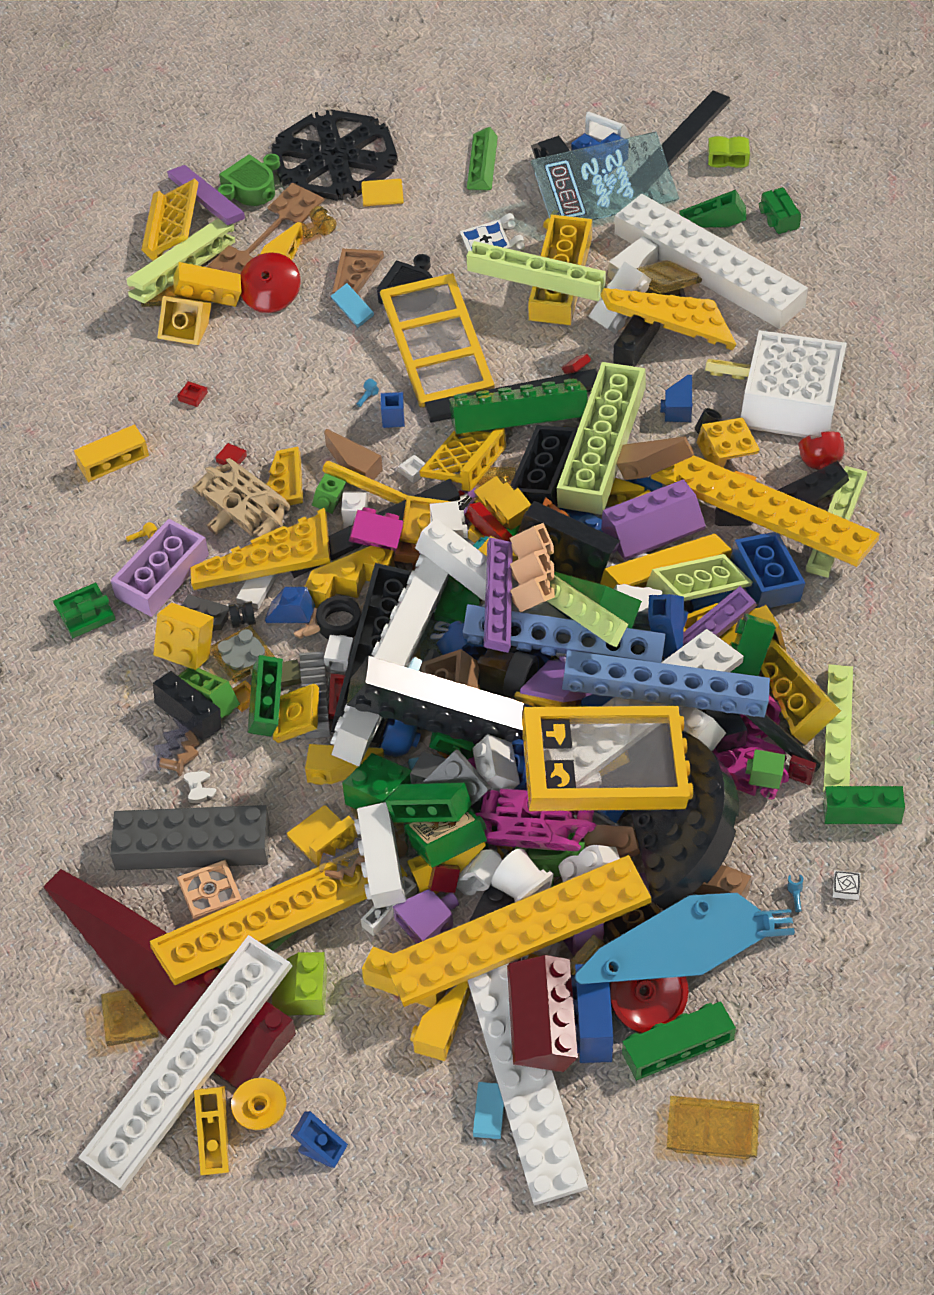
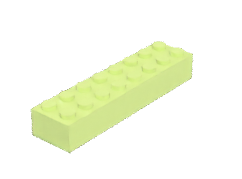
[557,362,646,515]

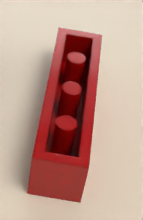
[465,502,513,542]

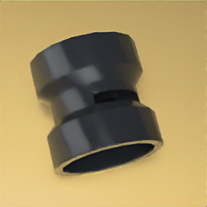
[228,601,256,628]

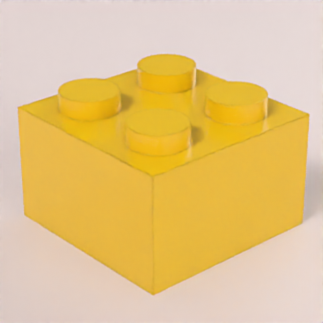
[153,603,214,670]

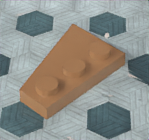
[332,248,384,294]

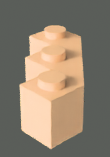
[510,523,555,613]

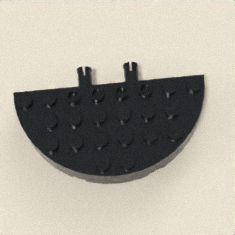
[619,728,739,911]

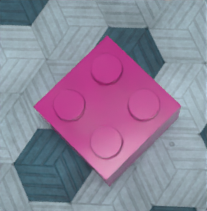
[349,507,404,552]

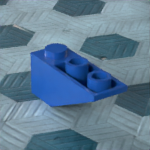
[648,594,684,660]

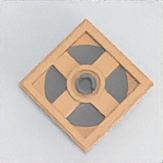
[177,860,242,922]

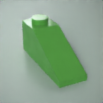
[178,668,240,718]

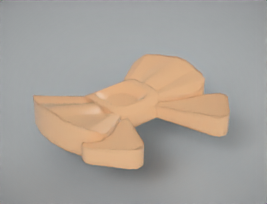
[293,608,321,639]

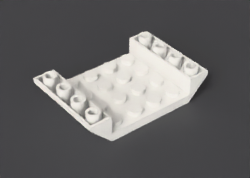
[741,330,847,439]

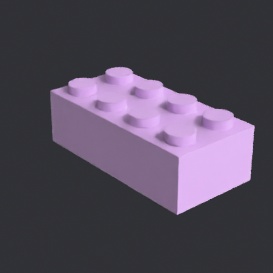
[111,519,209,617]

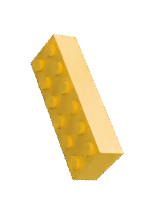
[528,215,592,325]

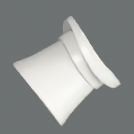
[492,849,553,902]

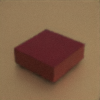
[788,755,817,786]
[428,864,461,893]

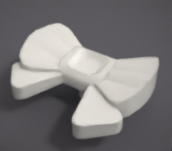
[184,771,217,804]

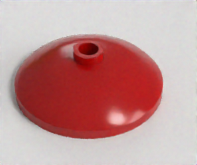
[240,252,301,313]
[610,977,688,1033]

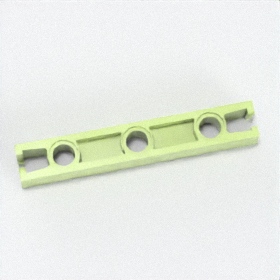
[127,218,235,304]
[467,241,606,301]

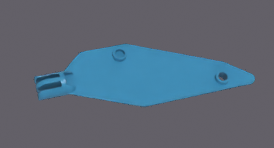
[575,893,795,984]

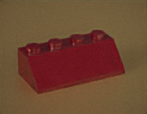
[507,955,578,1072]

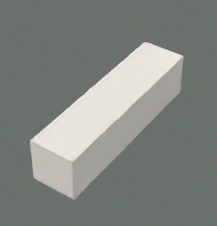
[361,876,417,936]

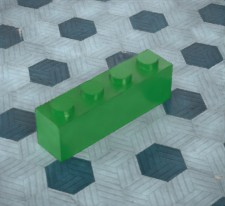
[622,1001,736,1081]

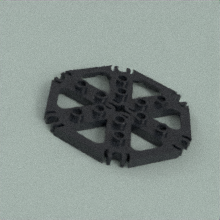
[271,109,398,201]

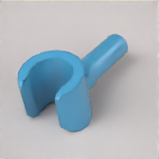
[356,378,379,407]
[787,875,804,913]

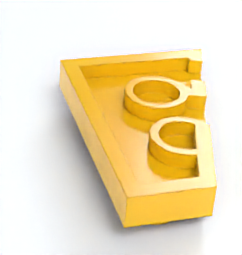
[265,447,303,509]

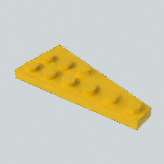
[600,288,736,351]
[191,508,331,590]

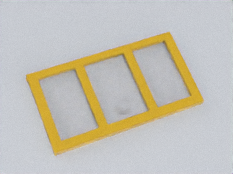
[380,273,495,408]

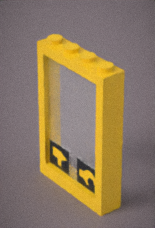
[522,706,693,811]

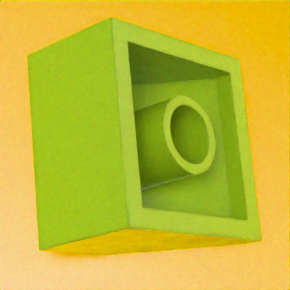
[271,952,327,1016]

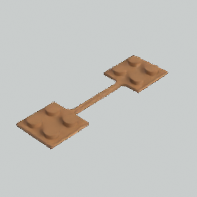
[207,183,325,274]

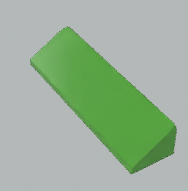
[467,127,498,190]

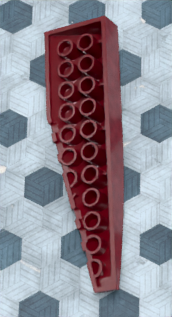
[43,869,296,1089]

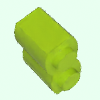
[707,136,750,168]

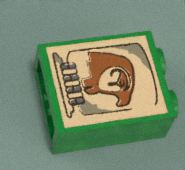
[405,807,487,868]

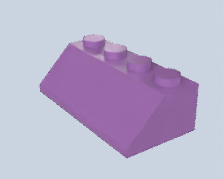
[601,479,706,561]

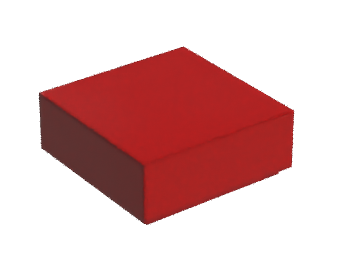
[561,354,591,374]
[177,381,208,407]
[215,443,247,465]

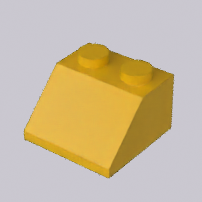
[157,296,211,345]

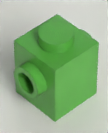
[312,473,346,514]

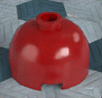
[798,431,845,470]

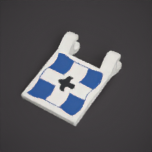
[460,213,525,252]

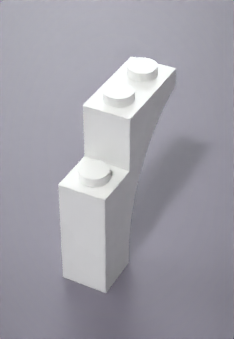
[607,236,658,287]

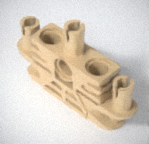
[192,458,290,538]

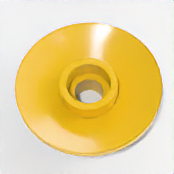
[231,1078,287,1130]

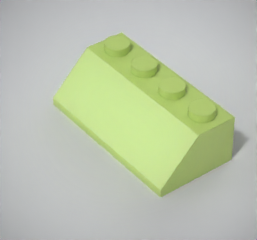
[646,554,753,601]

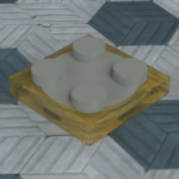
[210,625,275,683]

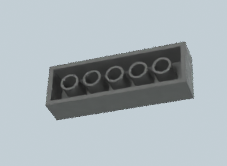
[110,805,270,870]

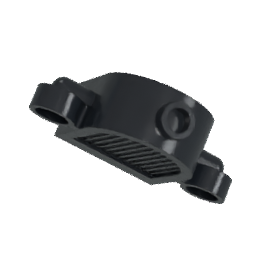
[377,254,439,314]

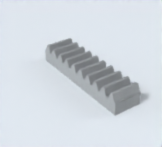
[299,651,330,739]

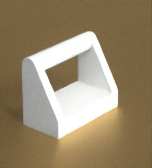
[585,112,630,143]

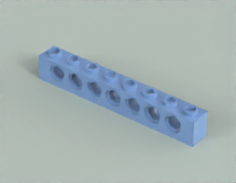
[463,604,666,663]
[562,650,770,717]

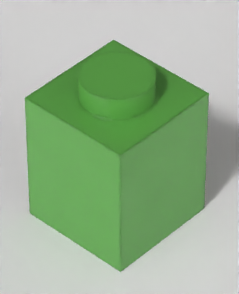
[746,749,785,789]

